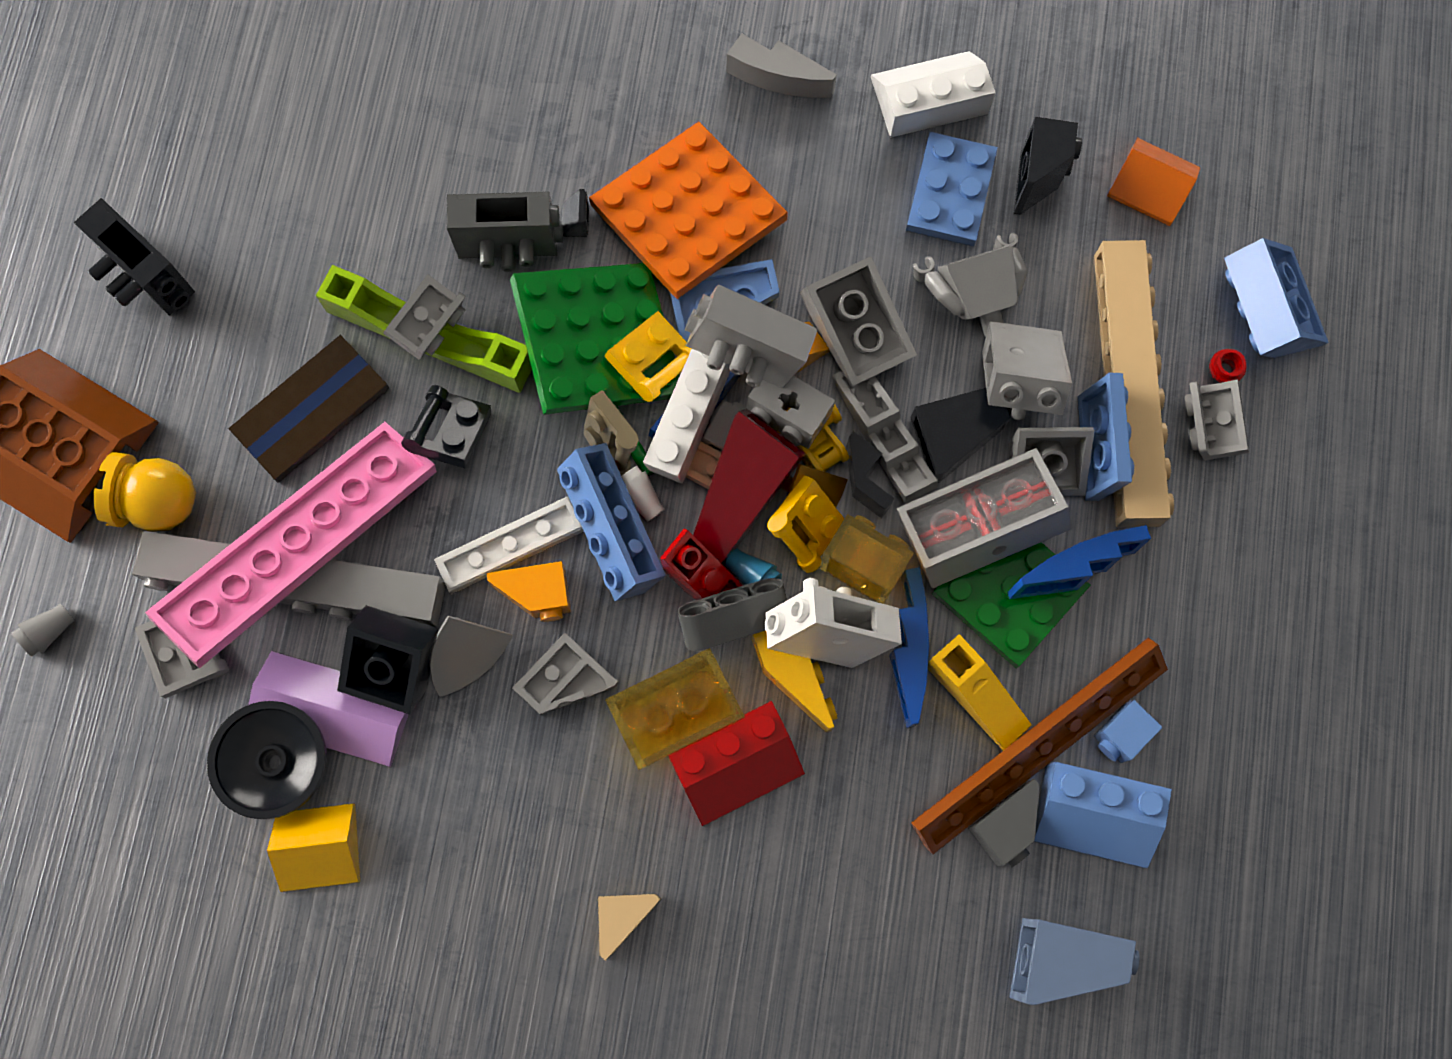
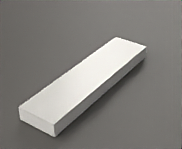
[434,496,584,594]

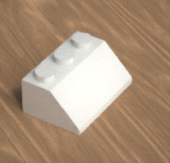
[871,51,996,138]

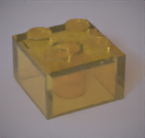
[819,514,914,604]

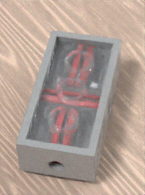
[897,448,1072,588]

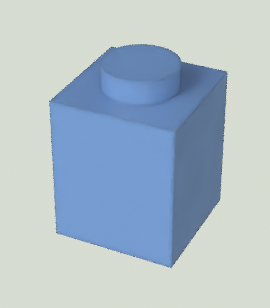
[1093,700,1163,763]

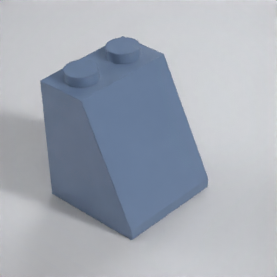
[1009,918,1140,1005]

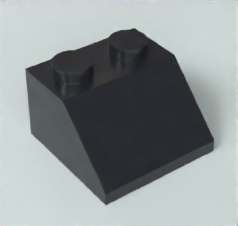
[1013,117,1082,215]

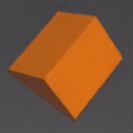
[1107,137,1200,226]

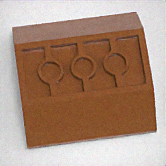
[0,349,159,543]

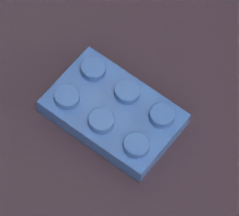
[906,132,998,246]
[1077,372,1134,501]

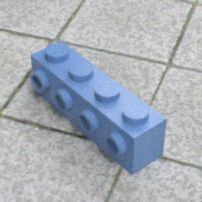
[557,443,666,602]

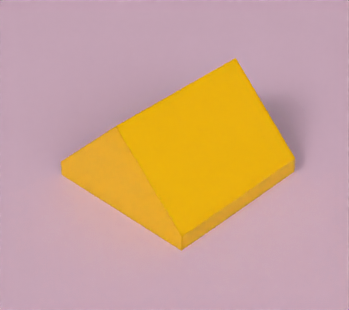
[267,803,360,892]

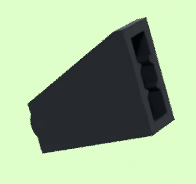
[911,388,1012,483]

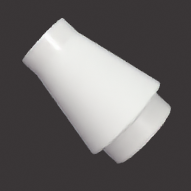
[621,466,665,522]

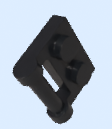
[401,385,491,469]

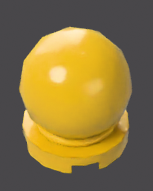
[94,452,196,532]

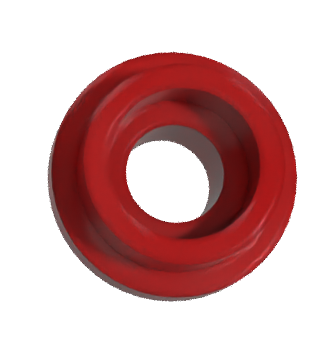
[1209,349,1247,383]

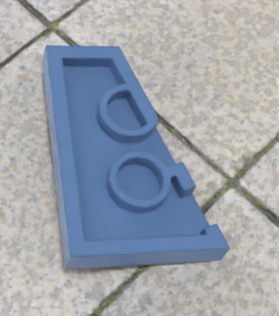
[669,259,780,342]

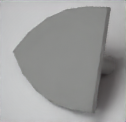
[429,616,513,697]

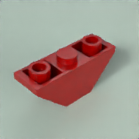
[660,528,743,600]

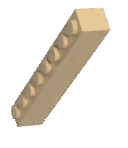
[1094,240,1174,527]

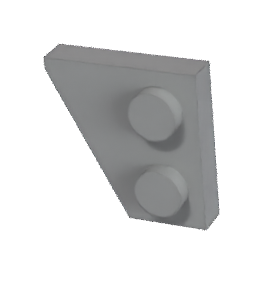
[512,633,618,715]

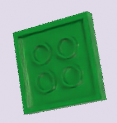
[932,542,1091,669]

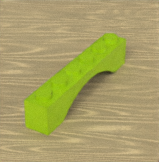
[316,265,532,393]

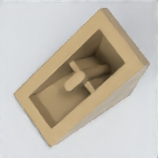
[598,894,661,961]

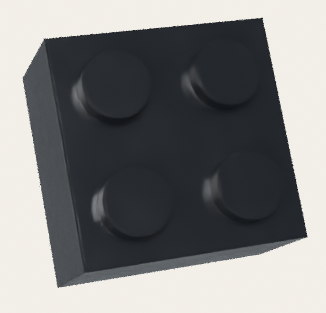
[337,605,439,715]

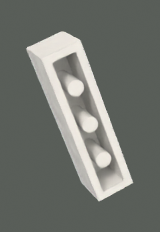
[643,349,730,484]

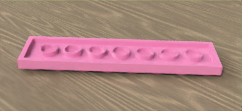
[145,422,437,668]

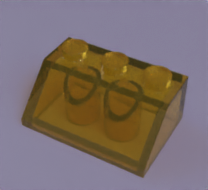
[605,648,745,770]

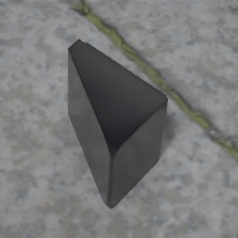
[562,189,589,237]

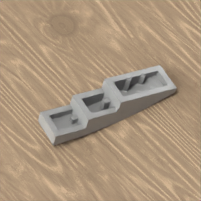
[832,371,938,504]

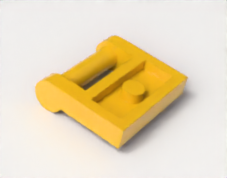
[604,311,692,402]
[767,475,847,573]

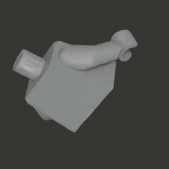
[913,233,1028,336]

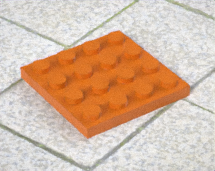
[589,121,788,299]

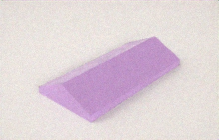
[249,651,409,767]

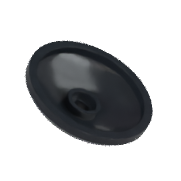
[207,701,327,819]

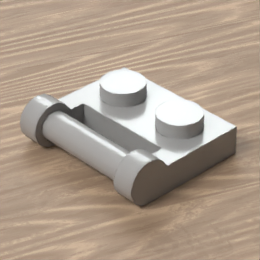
[135,621,230,699]

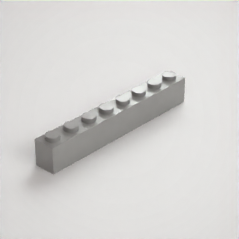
[132,531,446,627]

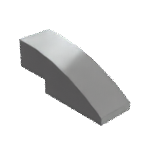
[726,33,837,98]

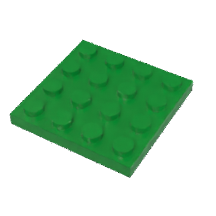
[510,263,680,415]

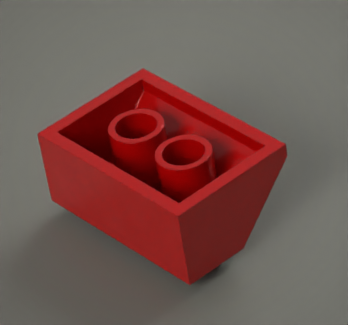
[667,701,805,826]

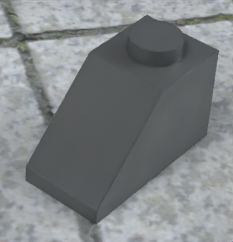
[968,779,1040,867]

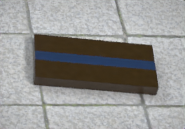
[228,334,389,483]

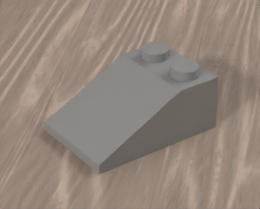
[799,256,917,387]

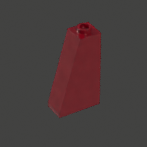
[693,409,806,564]

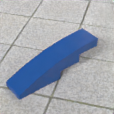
[1007,525,1151,599]
[889,567,929,728]

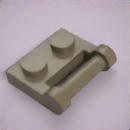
[584,390,639,476]

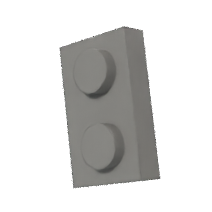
[383,274,466,360]
[1185,380,1250,461]

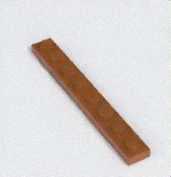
[911,638,1168,854]

